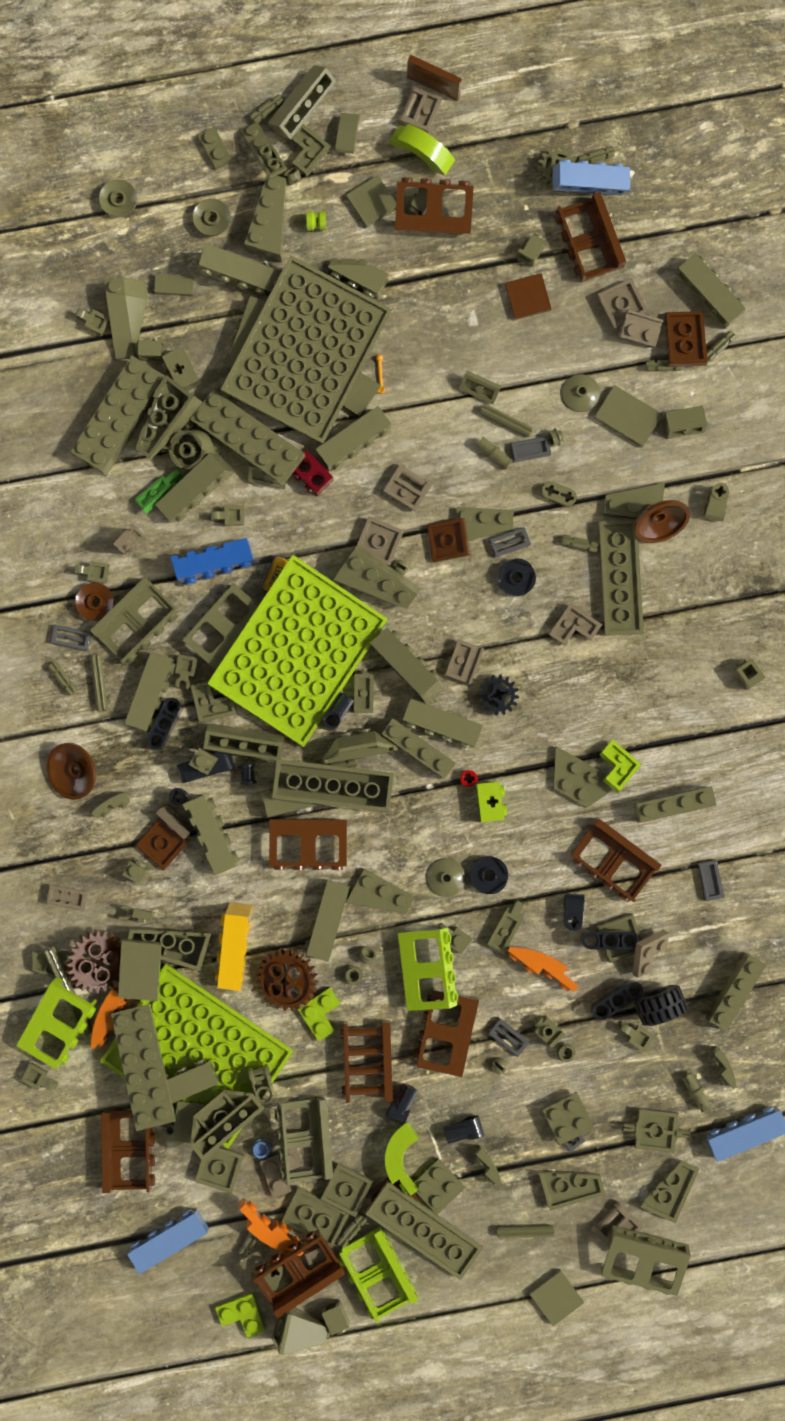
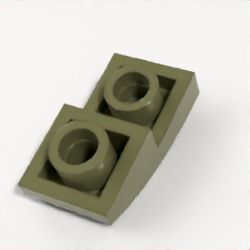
[335,113,360,154]
[91,792,131,818]
[711,1046,736,1089]
[475,1145,502,1188]

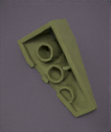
[104,277,148,360]
[136,375,203,460]

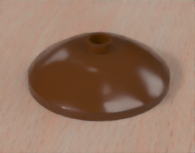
[634,500,690,543]
[46,742,96,800]

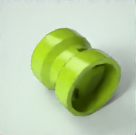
[307,211,326,231]

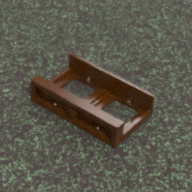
[395,177,474,234]
[554,192,626,283]
[570,818,662,903]
[269,819,347,870]
[413,988,479,1077]
[101,1110,155,1193]
[251,1229,345,1318]

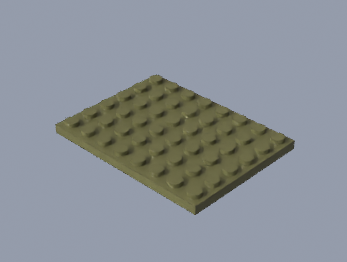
[221,255,392,444]

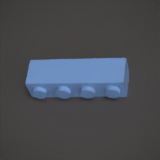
[553,159,630,195]
[705,1106,785,1162]
[127,1209,209,1274]

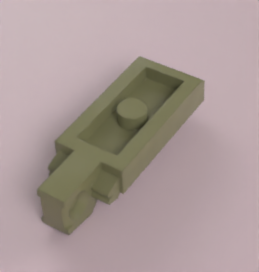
[487,900,524,954]

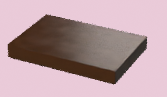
[407,55,462,101]
[664,311,708,367]

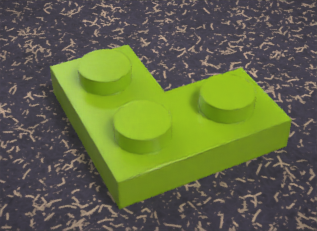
[599,739,642,793]
[298,987,341,1042]
[215,1292,266,1338]

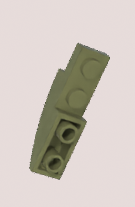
[241,122,287,178]

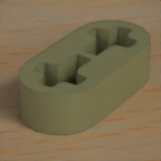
[541,482,577,507]

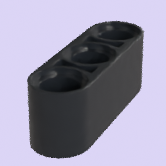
[147,697,183,750]
[176,752,235,784]
[580,930,639,950]
[591,980,643,1020]

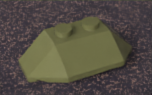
[321,728,398,765]
[190,1090,265,1161]

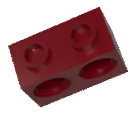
[291,450,334,496]

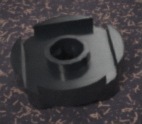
[498,558,536,597]
[470,856,508,894]

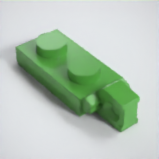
[135,469,184,514]

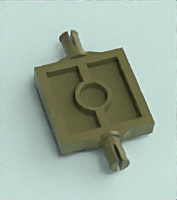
[623,1108,690,1153]

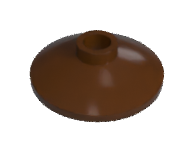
[75,583,114,621]

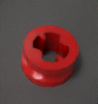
[460,770,478,787]

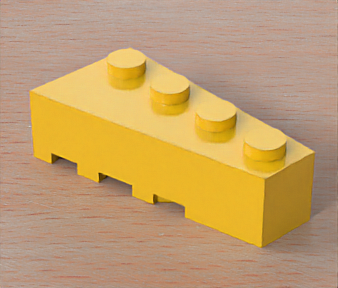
[215,902,253,991]

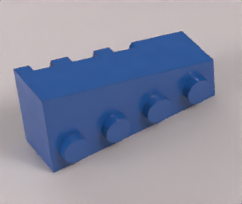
[171,538,255,586]

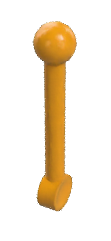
[376,354,385,394]

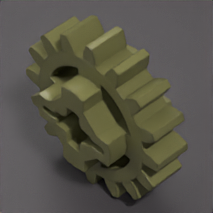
[537,146,577,189]

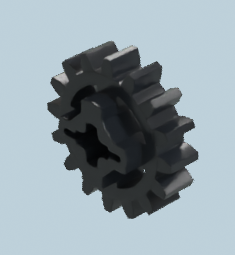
[477,674,519,716]

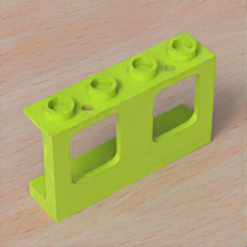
[398,927,458,1011]
[16,977,97,1070]
[338,1226,418,1324]

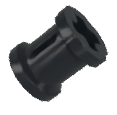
[238,764,257,785]
[169,788,188,805]

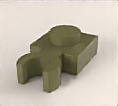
[175,654,198,689]

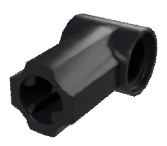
[323,692,354,730]
[385,1083,418,1126]
[443,1115,485,1144]

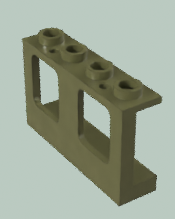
[90,577,180,665]
[183,583,259,670]
[275,1097,333,1186]
[600,1225,691,1296]

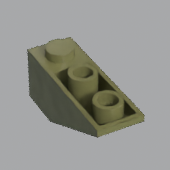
[328,265,389,299]

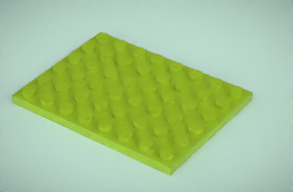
[207,555,388,747]
[100,963,294,1149]

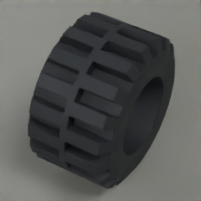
[634,985,688,1026]

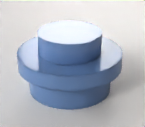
[252,1139,271,1159]

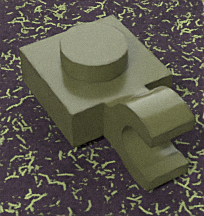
[75,308,110,336]
[211,505,244,526]
[75,561,110,584]
[119,905,155,923]
[438,923,472,954]
[618,1021,655,1053]
[21,1063,58,1091]

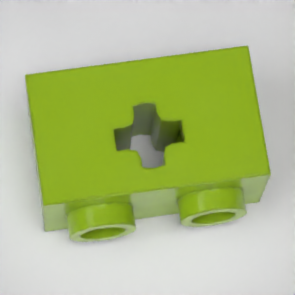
[476,781,507,823]

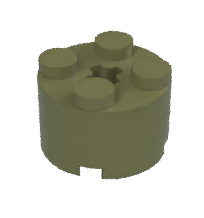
[169,430,215,469]

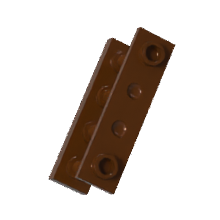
[340,1020,393,1103]

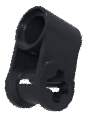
[564,893,585,931]

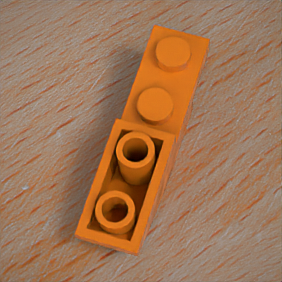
[507,946,579,992]
[91,987,127,1049]
[238,1198,303,1256]

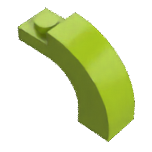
[389,124,455,175]
[385,1122,420,1196]

